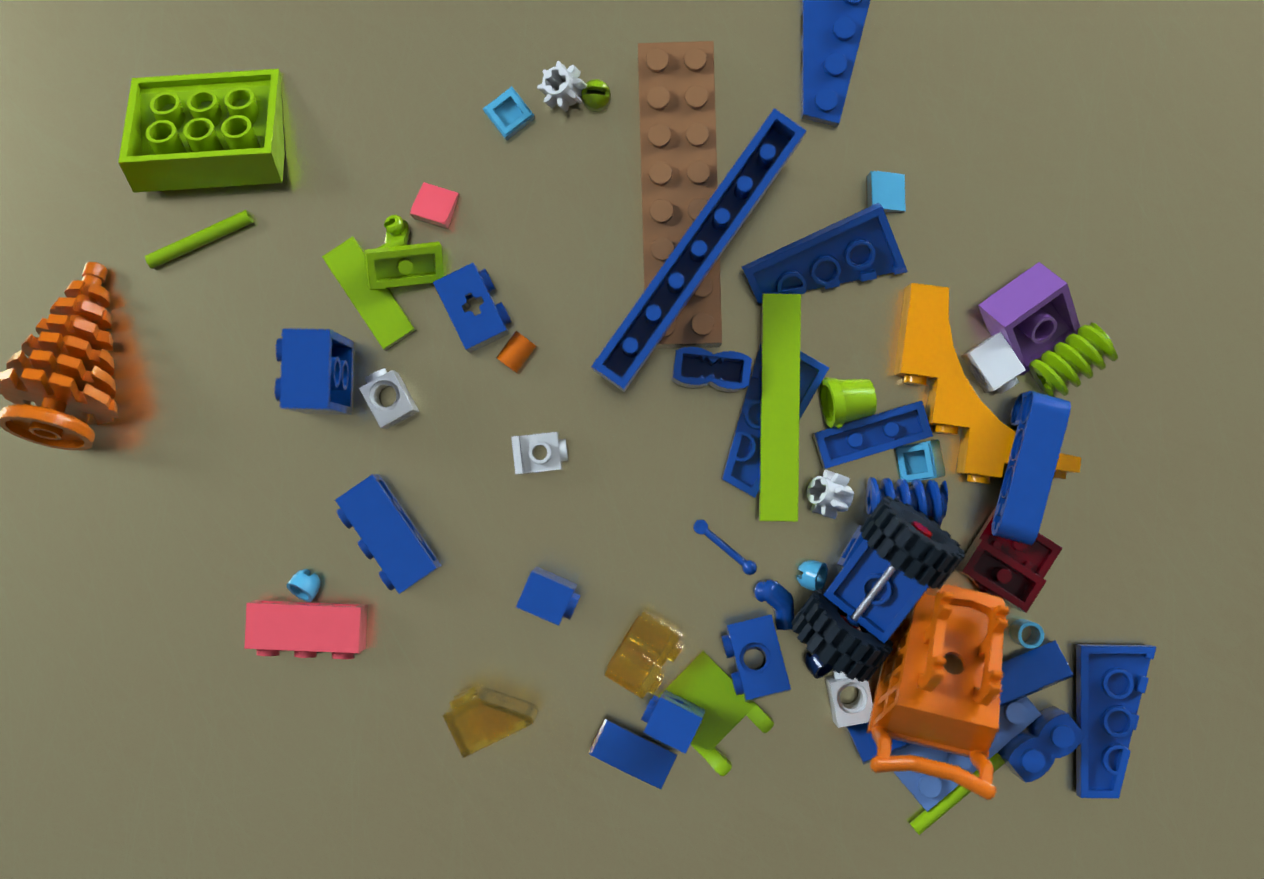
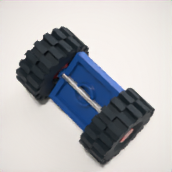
[791,496,965,682]

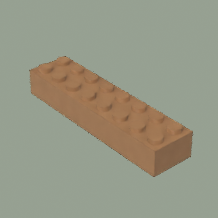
[638,41,722,349]

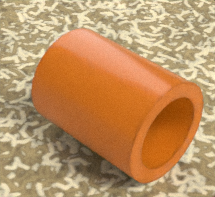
[496,331,537,373]

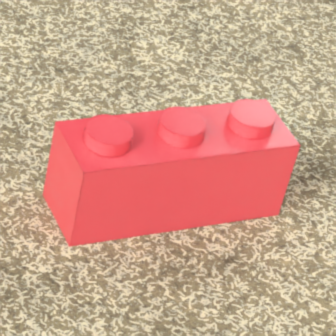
[244,600,368,659]

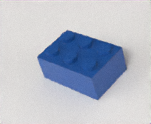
[275,328,354,415]

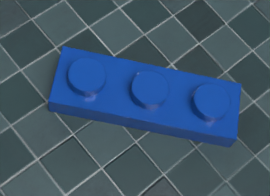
[813,400,933,469]

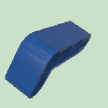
[991,391,1071,546]

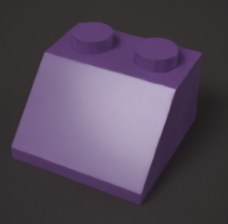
[978,262,1080,376]

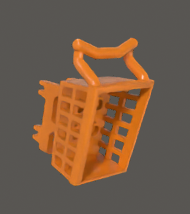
[866,585,1010,800]

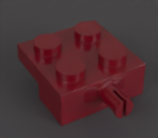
[955,507,1062,613]

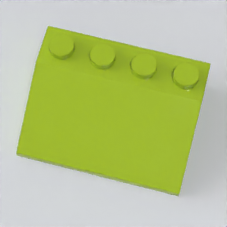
[118,69,285,193]

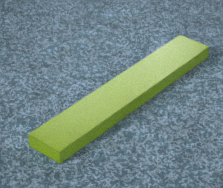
[759,294,801,522]

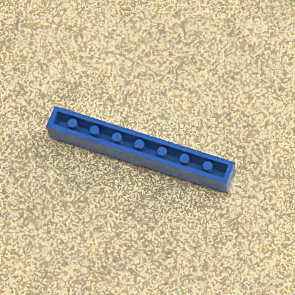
[591,108,807,392]

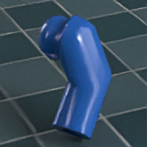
[754,580,794,630]

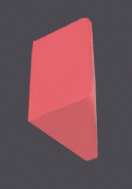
[410,182,459,229]

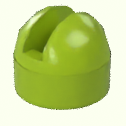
[581,79,611,112]

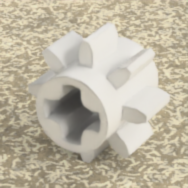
[537,61,587,112]
[807,470,854,519]

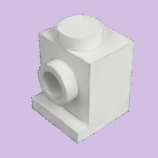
[511,432,568,475]

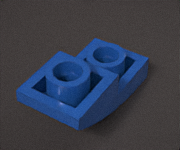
[588,719,677,789]

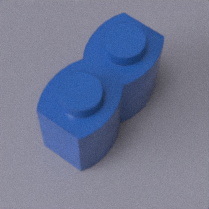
[672,347,752,392]
[997,706,1085,783]

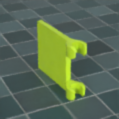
[658,651,774,776]

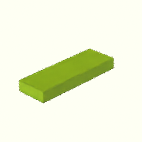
[322,236,416,350]

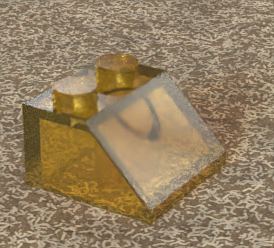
[443,686,539,758]

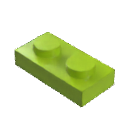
[364,241,444,290]

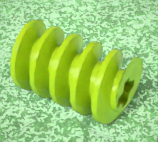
[1029,322,1118,396]

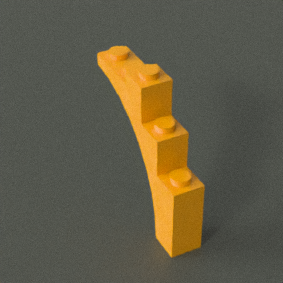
[894,283,1081,484]

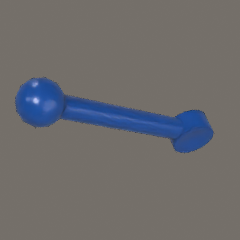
[693,520,757,575]

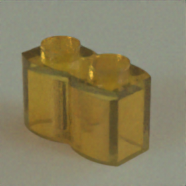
[604,607,684,699]

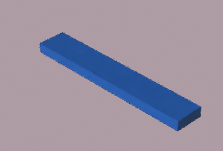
[848,640,1073,765]

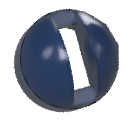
[805,652,833,679]

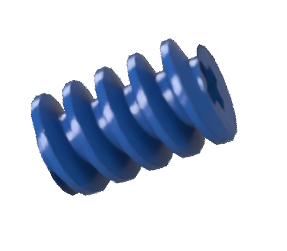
[865,477,948,528]

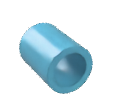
[1009,619,1044,649]

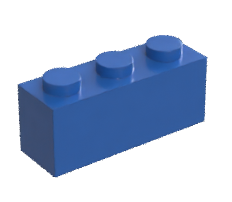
[335,474,442,594]

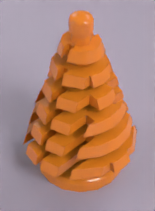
[0,262,118,451]

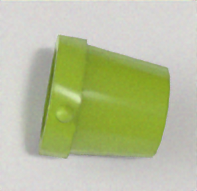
[819,377,877,429]

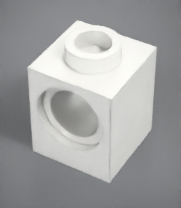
[961,332,1026,394]
[359,368,420,429]
[825,670,873,728]

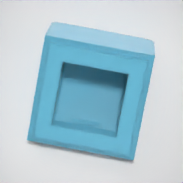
[867,171,906,212]
[895,439,945,483]

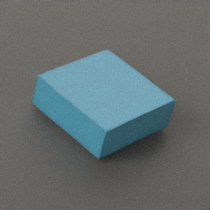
[483,87,535,141]

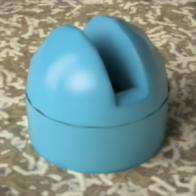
[797,560,828,591]
[286,569,321,602]

